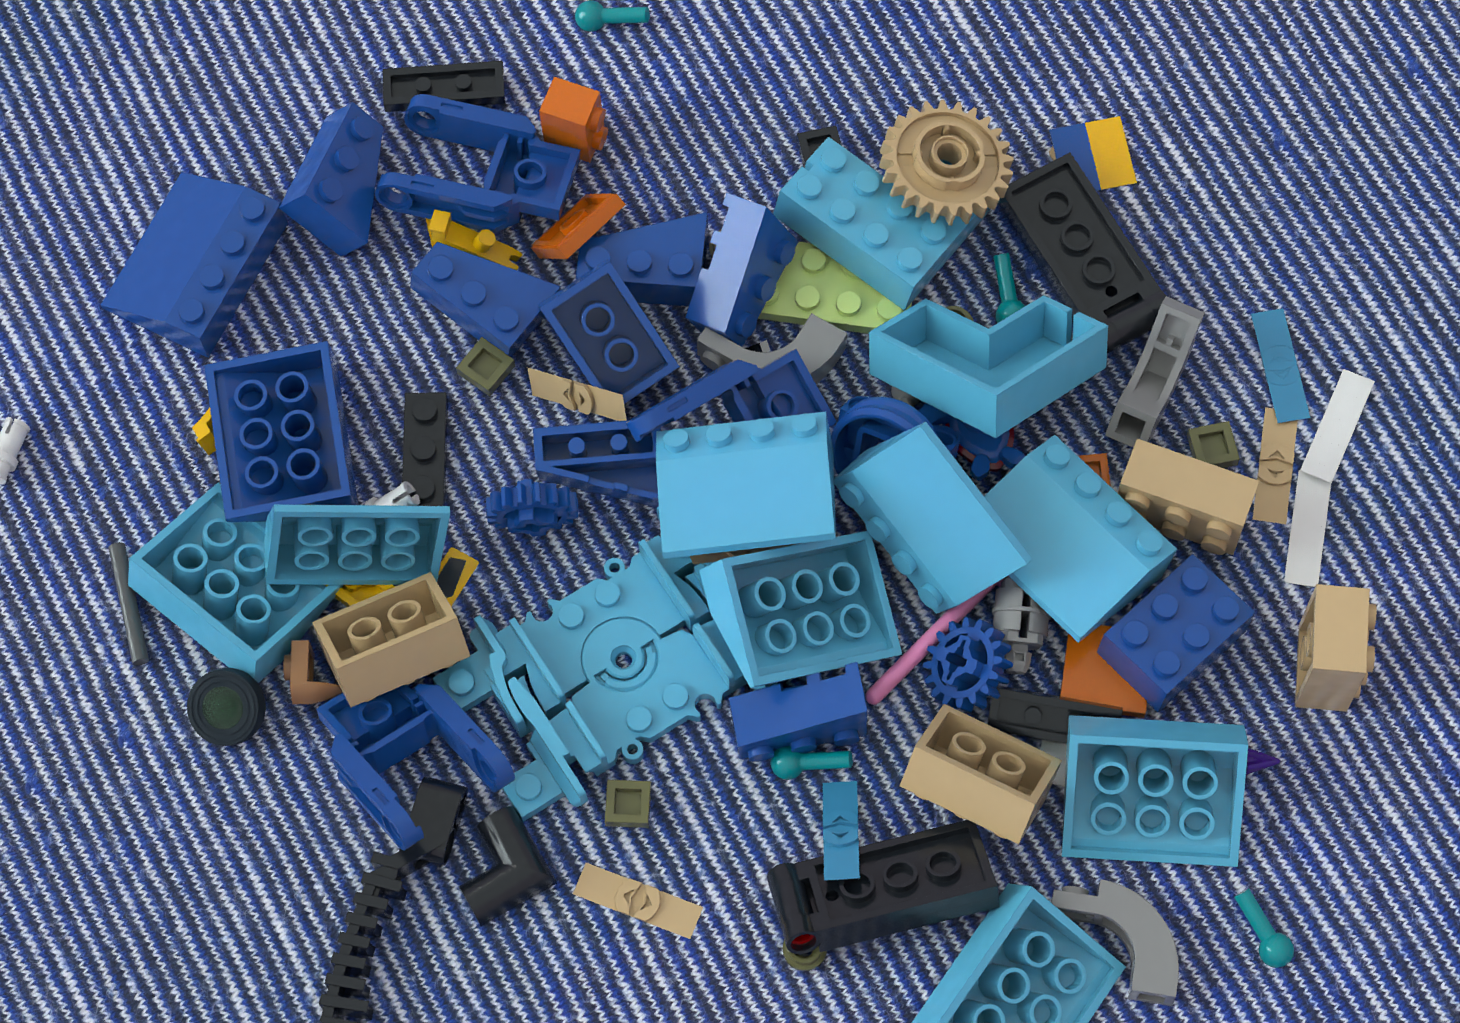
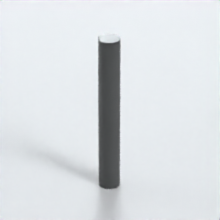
[108,542,149,665]

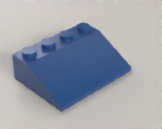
[101,172,288,358]
[204,341,358,522]

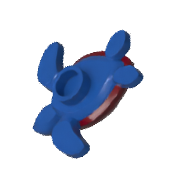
[919,403,1025,481]

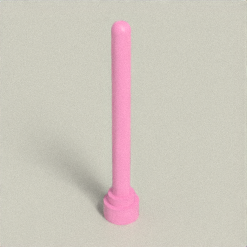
[865,576,1009,705]

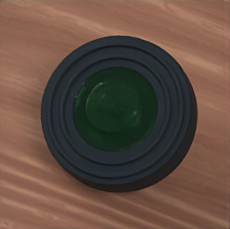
[187,668,266,746]

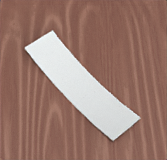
[1300,369,1375,483]

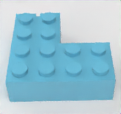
[773,137,991,311]
[869,295,1108,438]

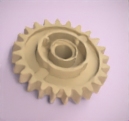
[879,100,1014,226]

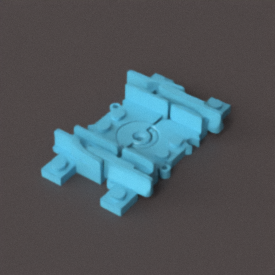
[433,506,778,822]

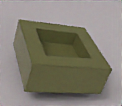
[456,337,515,397]
[1187,421,1240,468]
[605,780,651,828]

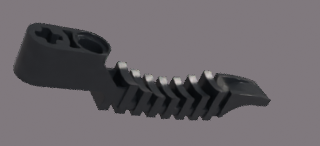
[319,776,468,1023]

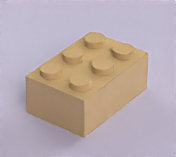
[1118,438,1260,555]
[312,572,470,707]
[1295,584,1377,712]
[900,704,1062,844]

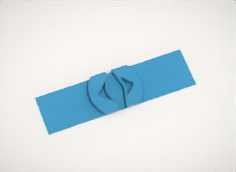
[1251,308,1310,423]
[823,781,860,880]

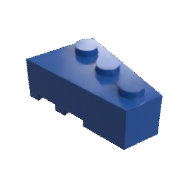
[279,102,383,257]
[685,192,798,347]
[576,212,709,306]
[410,242,561,357]
[533,420,661,508]
[729,662,868,762]

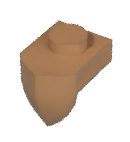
[283,640,343,704]

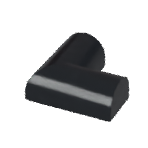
[459,806,557,926]

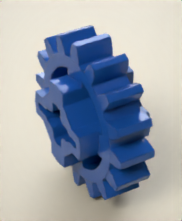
[486,479,578,537]
[923,617,1013,713]

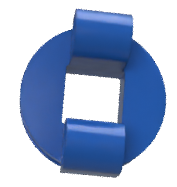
[831,396,960,474]

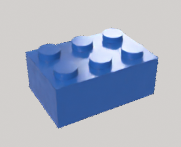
[538,259,680,404]
[1097,554,1255,712]

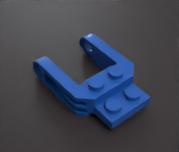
[375,94,580,233]
[626,349,837,442]
[316,684,515,850]

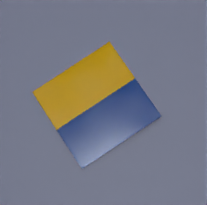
[1049,116,1137,191]

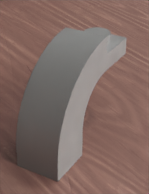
[1105,296,1205,447]
[697,313,847,384]
[1051,879,1179,1006]

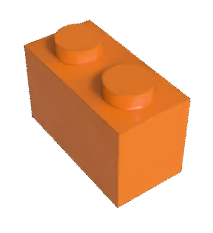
[539,77,608,163]

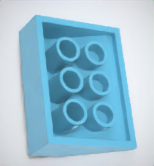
[656,411,836,559]
[834,422,1032,614]
[984,435,1177,643]
[128,482,343,683]
[264,504,450,585]
[699,531,902,688]
[1062,715,1248,867]
[912,883,1126,1023]

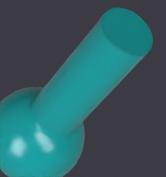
[575,0,650,32]
[993,253,1025,323]
[771,746,853,780]
[1234,888,1294,968]

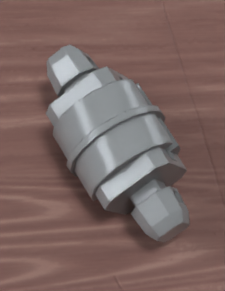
[992,577,1051,675]

